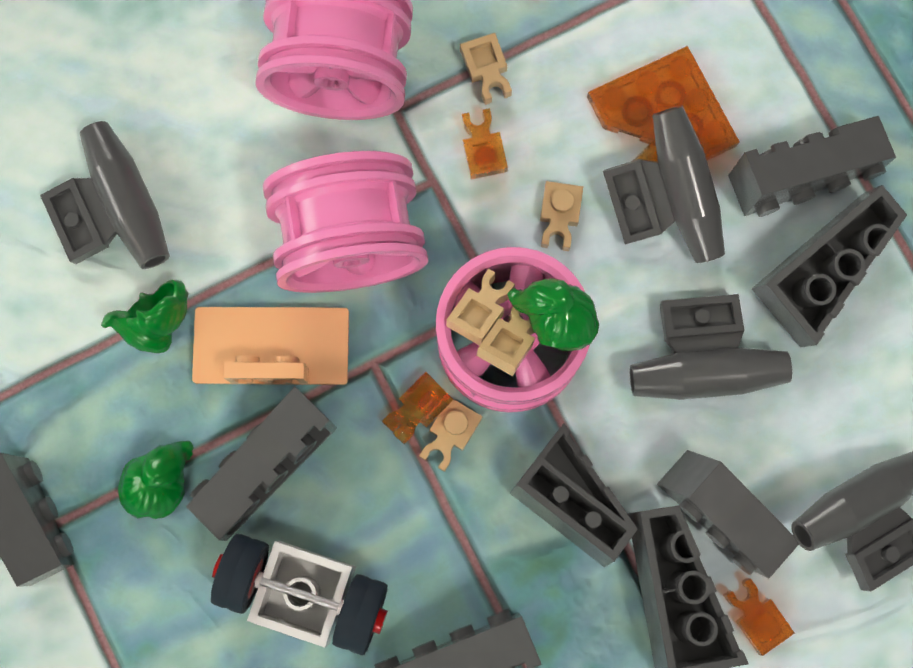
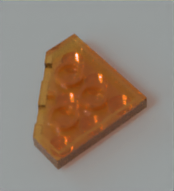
[587,46,740,160]

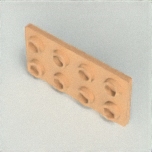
[192,307,349,385]

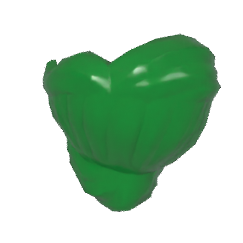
[507,278,599,351]
[101,280,189,353]
[118,441,194,519]

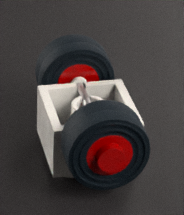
[211,534,388,655]

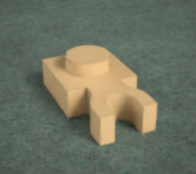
[460,33,512,105]
[540,181,584,251]
[446,269,515,346]
[476,307,535,376]
[419,397,483,472]

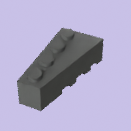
[728,116,896,217]
[752,185,907,348]
[186,386,337,541]
[627,505,749,668]
[374,609,542,668]

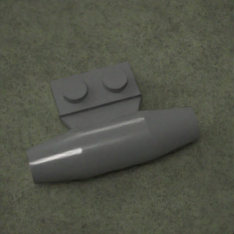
[603,105,725,263]
[40,121,170,269]
[630,294,792,400]
[791,451,913,592]

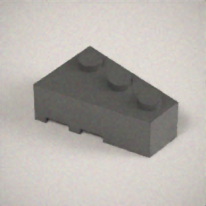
[510,423,638,567]
[657,450,799,579]
[0,453,74,587]

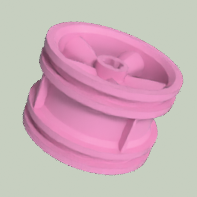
[256,0,413,120]
[263,151,428,293]
[436,247,590,413]

